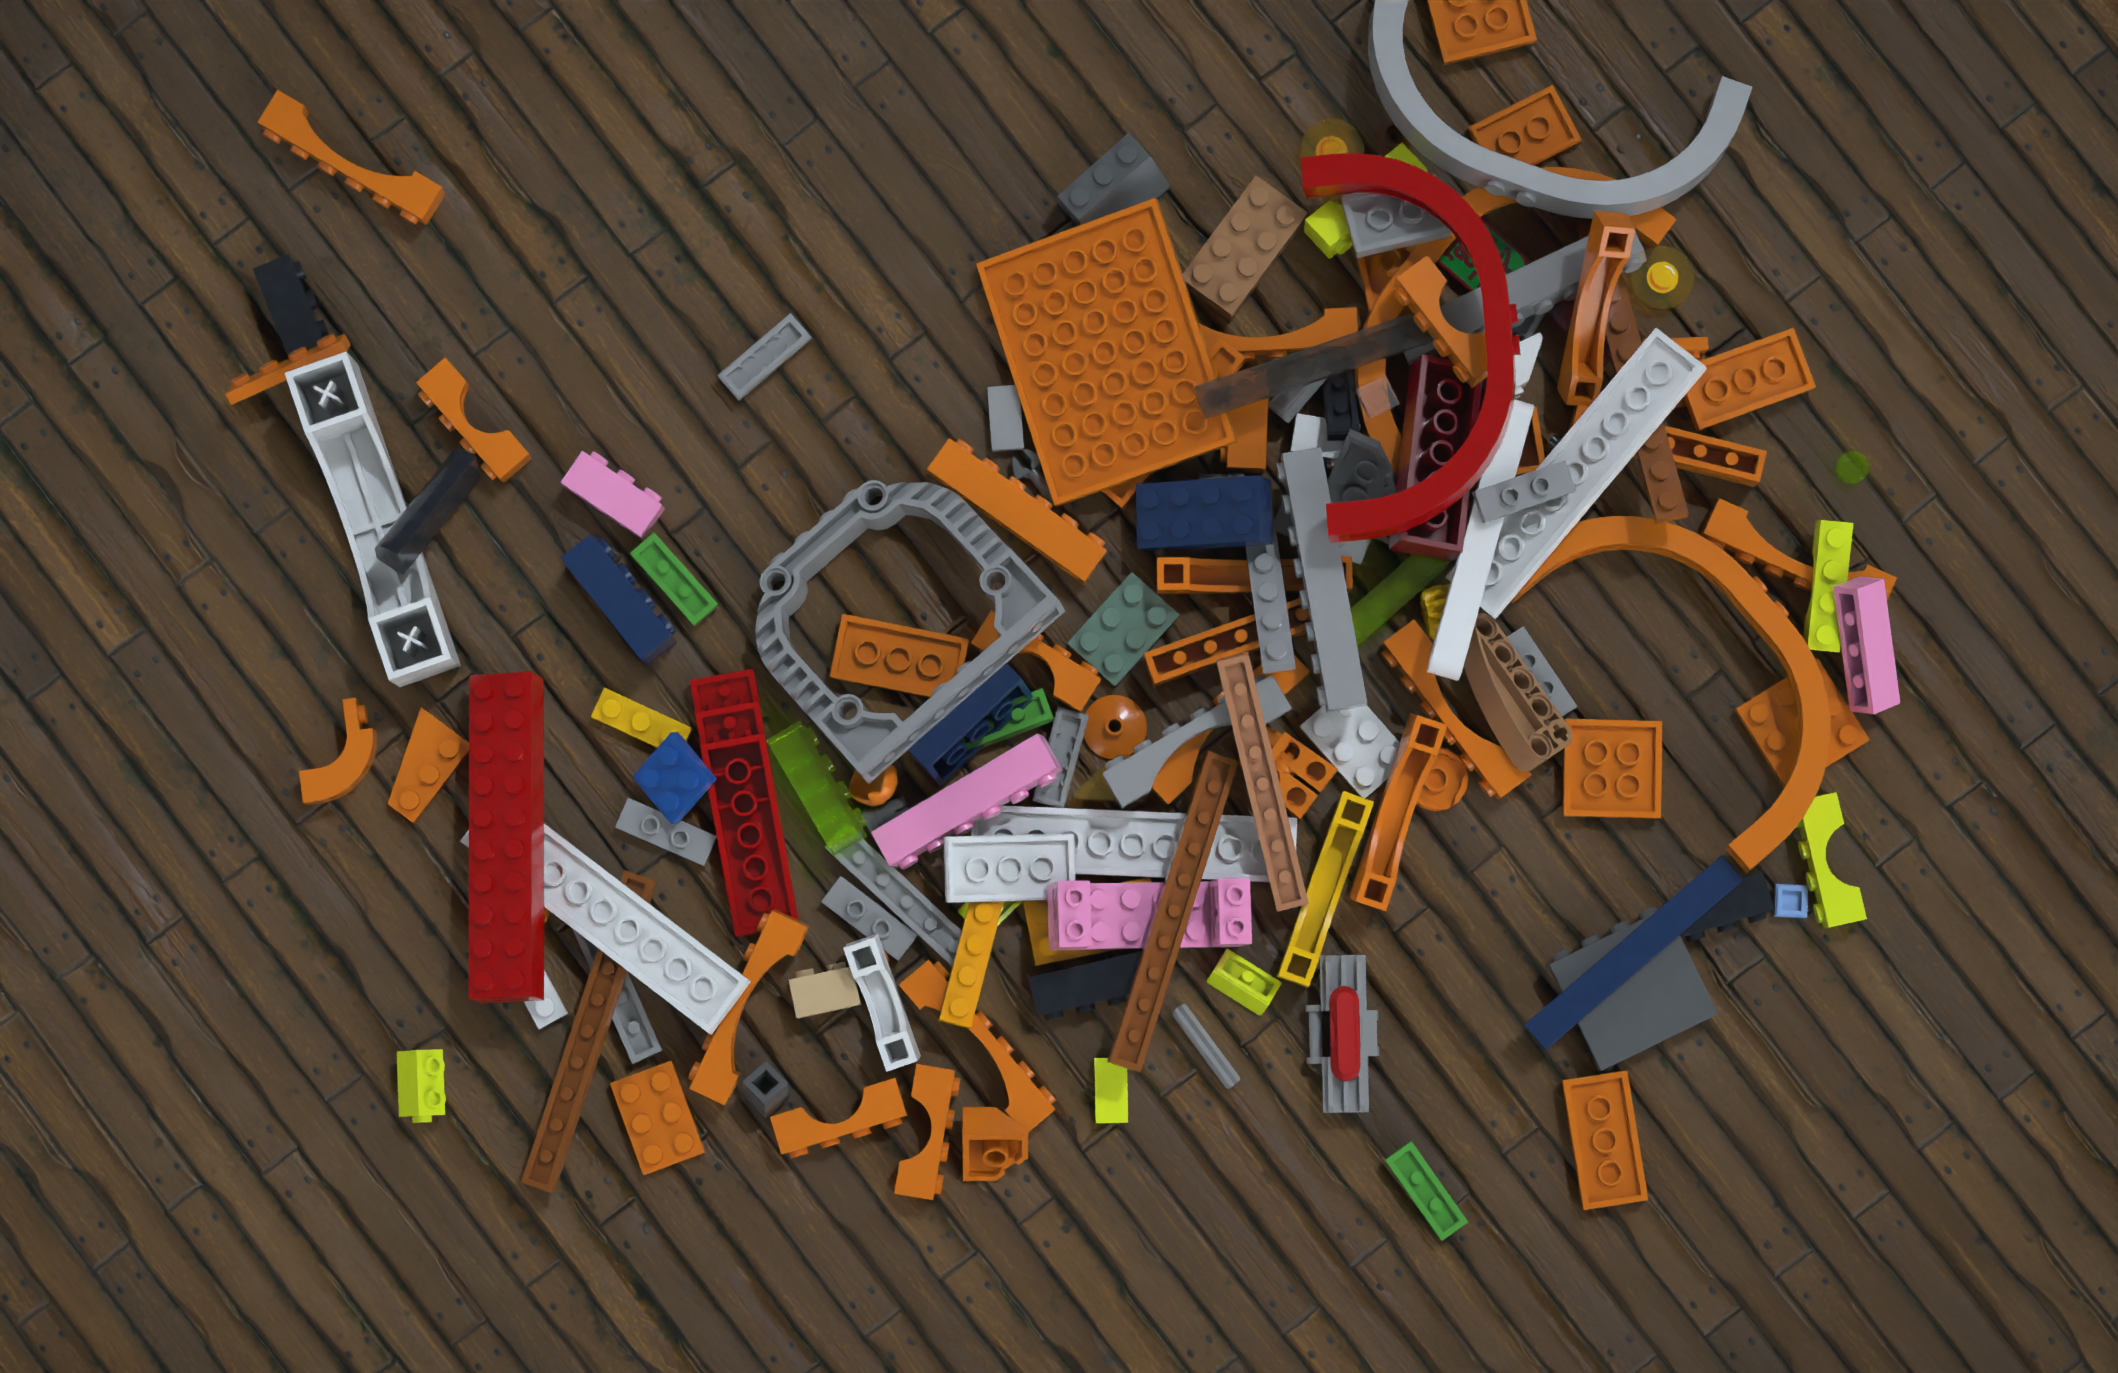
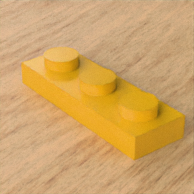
[591,687,693,748]

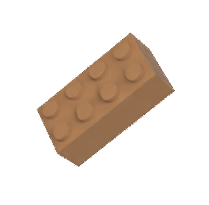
[1183,175,1308,322]

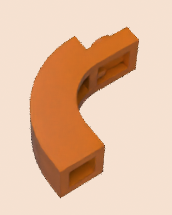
[299,698,378,805]

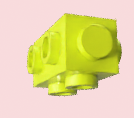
[397,1049,446,1123]

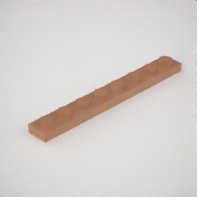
[1216,652,1309,912]

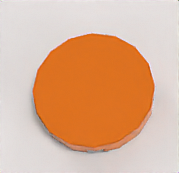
[1416,747,1468,812]

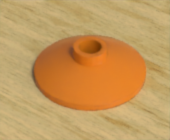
[1084,695,1147,759]

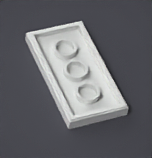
[944,834,1075,903]

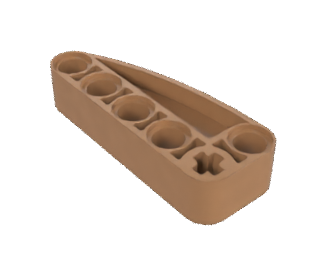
[1464,613,1572,772]

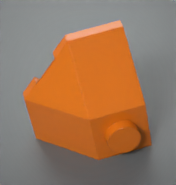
[962,1107,1028,1181]

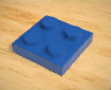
[632,732,717,824]

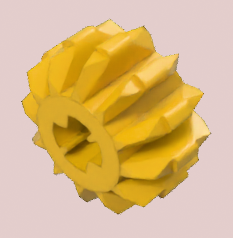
[1420,584,1450,640]

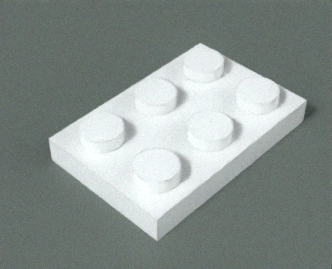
[1299,705,1400,798]

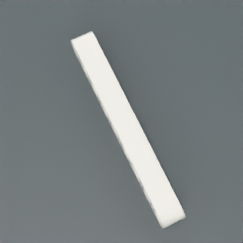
[1426,399,1534,681]

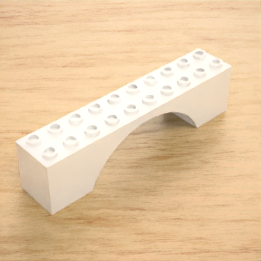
[285,352,461,687]

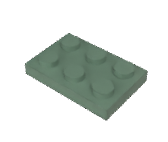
[1067,572,1180,687]

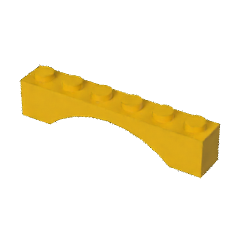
[1276,791,1374,987]

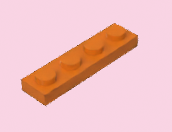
[225,333,351,405]

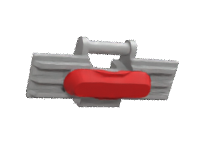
[1305,955,1379,1113]

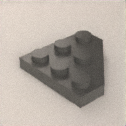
[1327,429,1397,544]

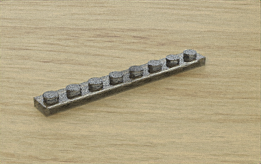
[1193,313,1434,420]

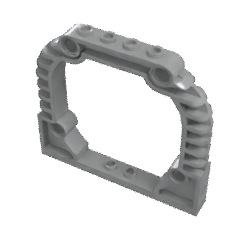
[755,480,1065,784]

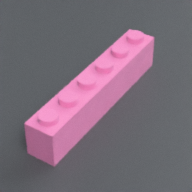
[871,733,1063,869]

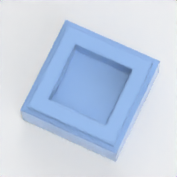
[1773,884,1808,918]

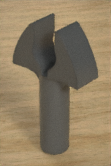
[1012,449,1053,504]

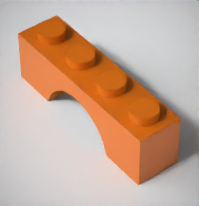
[1393,255,1487,388]
[416,357,533,483]
[971,610,1101,713]
[894,1064,961,1200]
[770,1078,907,1159]

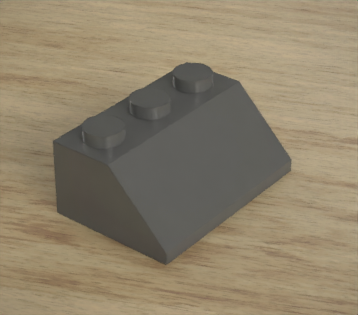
[1057,133,1171,226]

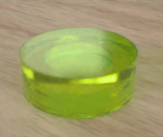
[1835,451,1869,484]

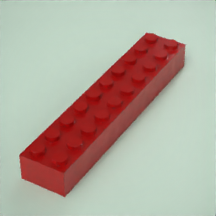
[469,671,544,1004]

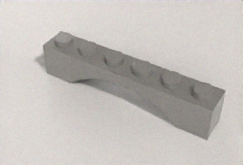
[1102,674,1292,809]

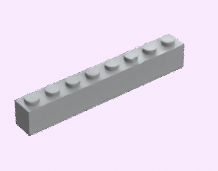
[1393,232,1647,366]
[1276,447,1367,713]

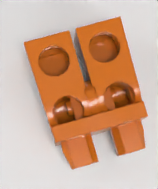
[1238,726,1338,821]

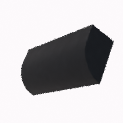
[375,448,481,575]

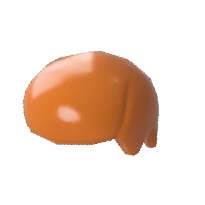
[850,764,898,806]

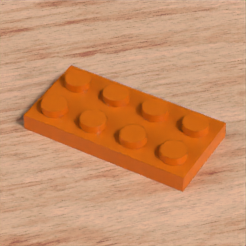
[1683,327,1816,432]
[829,614,969,698]
[1561,1070,1648,1210]

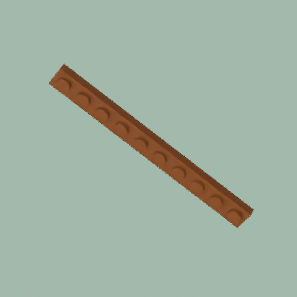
[1575,223,1688,524]
[1107,751,1239,1072]
[521,870,657,1193]

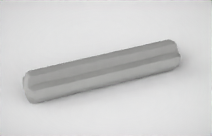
[1172,1004,1240,1089]

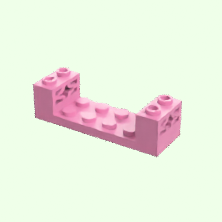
[1047,878,1252,950]

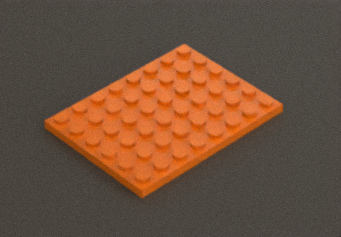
[976,198,1238,506]

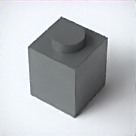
[742,1061,790,1118]

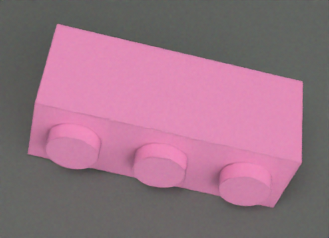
[560,451,665,540]

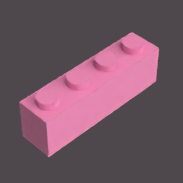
[1833,576,1900,714]

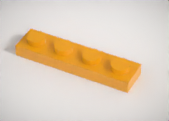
[938,901,1004,1029]

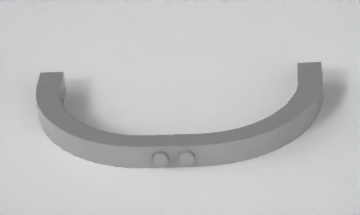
[1368,0,1752,219]

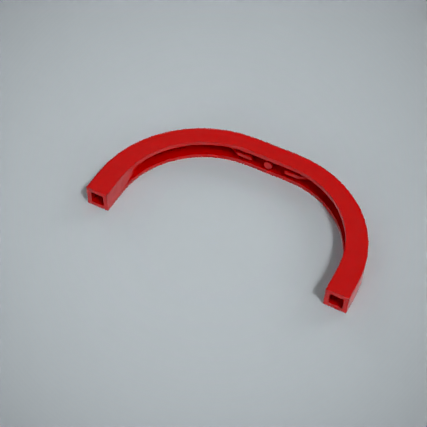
[1301,153,1521,543]

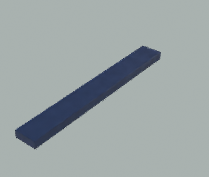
[1524,855,1743,1050]

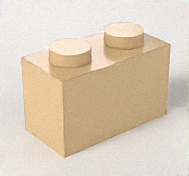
[789,961,862,1019]

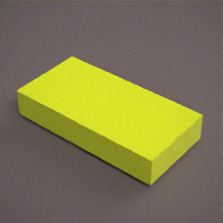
[1094,1058,1128,1123]

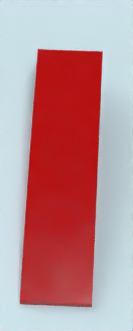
[690,668,799,937]

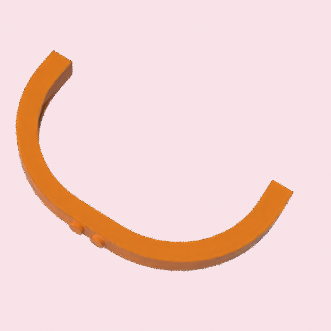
[1354,167,1677,477]
[1510,516,1831,874]

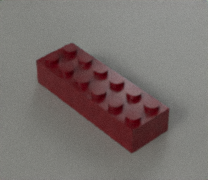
[1388,354,1482,562]

